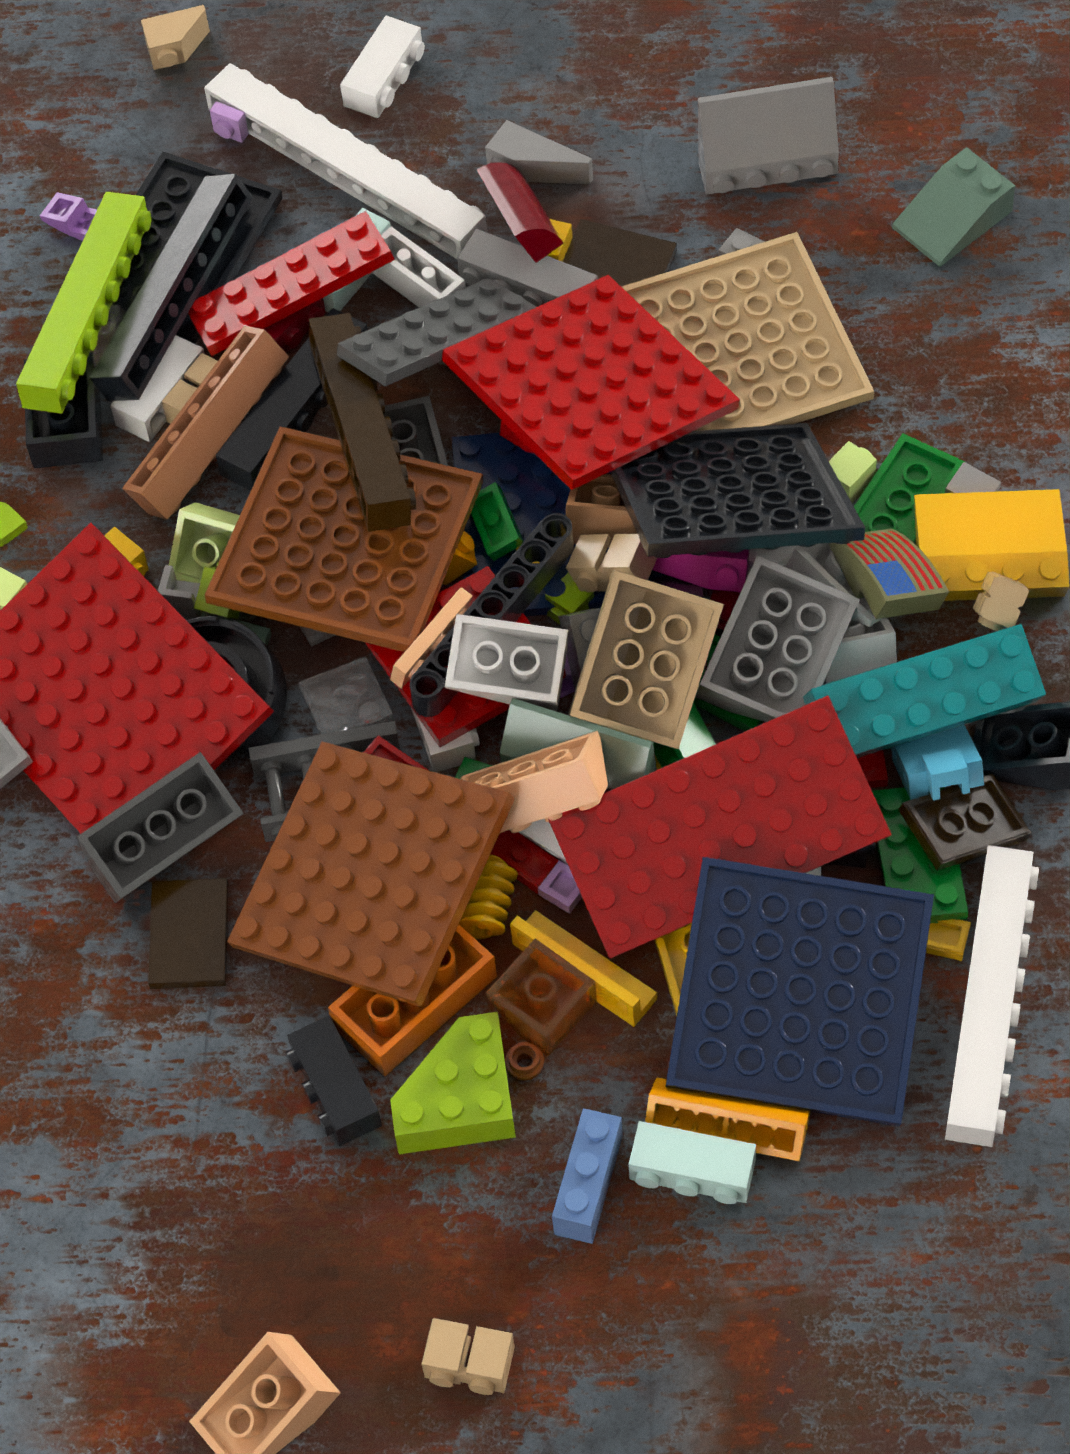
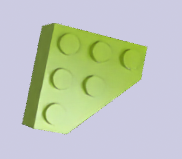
[390,1012,516,1154]

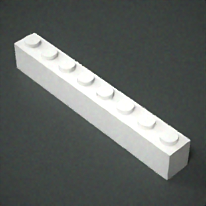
[945,845,1039,1147]

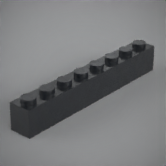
[89,174,253,401]

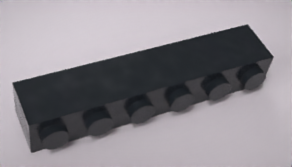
[216,308,368,491]

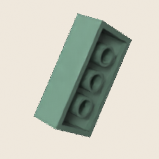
[499,698,657,793]

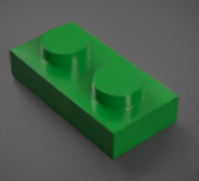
[471,482,524,561]

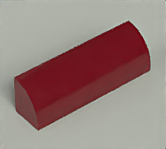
[477,162,564,263]

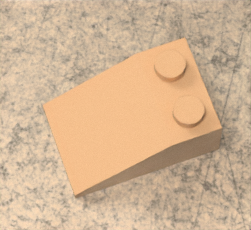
[189,1332,341,1454]

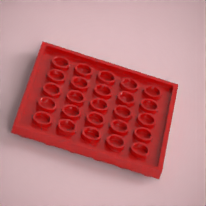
[442,275,740,490]

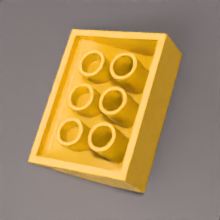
[914,489,1069,601]

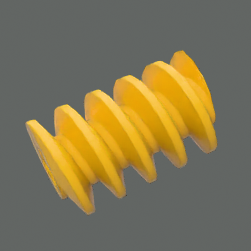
[459,854,518,939]

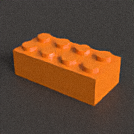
[328,924,497,1077]

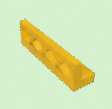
[510,910,657,1027]

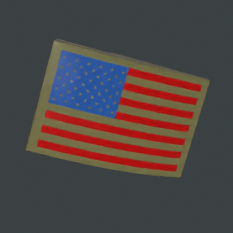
[828,528,949,619]

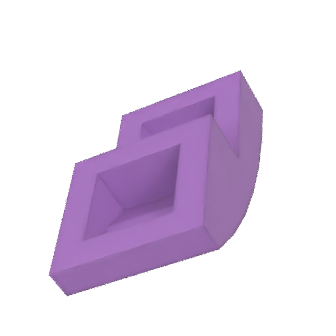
[40,192,97,241]

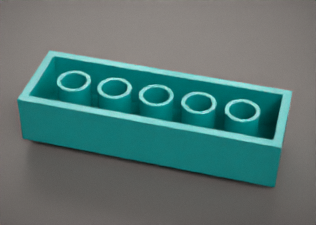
[803,624,1046,758]

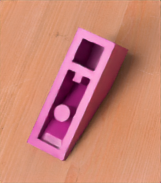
[652,549,750,592]

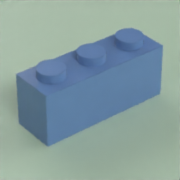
[552,1108,623,1244]

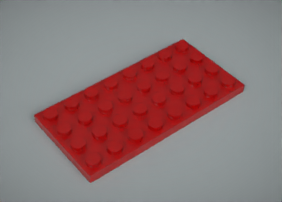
[548,695,892,959]

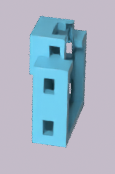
[891,725,984,800]

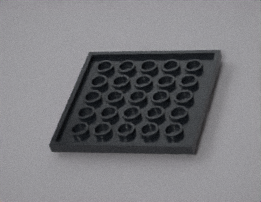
[610,423,865,558]

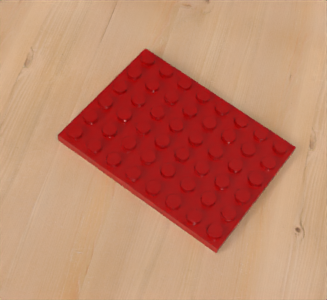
[0,522,274,834]

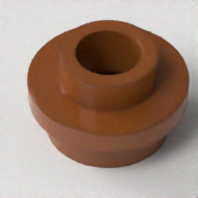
[505,1042,544,1081]

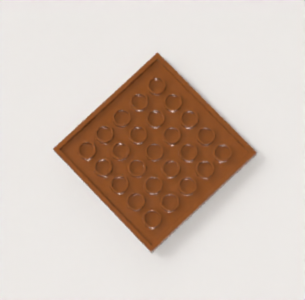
[205,427,483,652]
[227,741,515,1007]

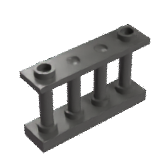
[249,721,400,842]

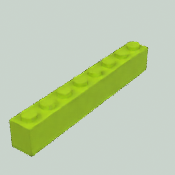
[16,192,151,414]

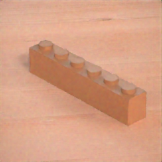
[122,325,289,520]

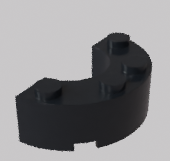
[187,616,287,758]

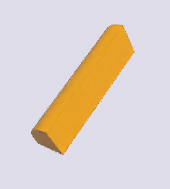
[645,1077,810,1161]

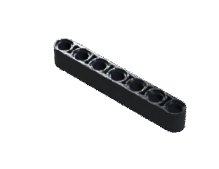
[410,513,574,717]

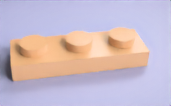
[390,587,473,689]

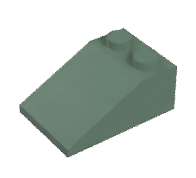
[892,147,1015,267]

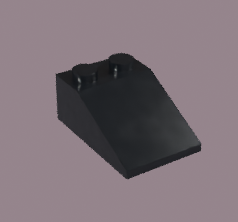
[973,701,1070,790]

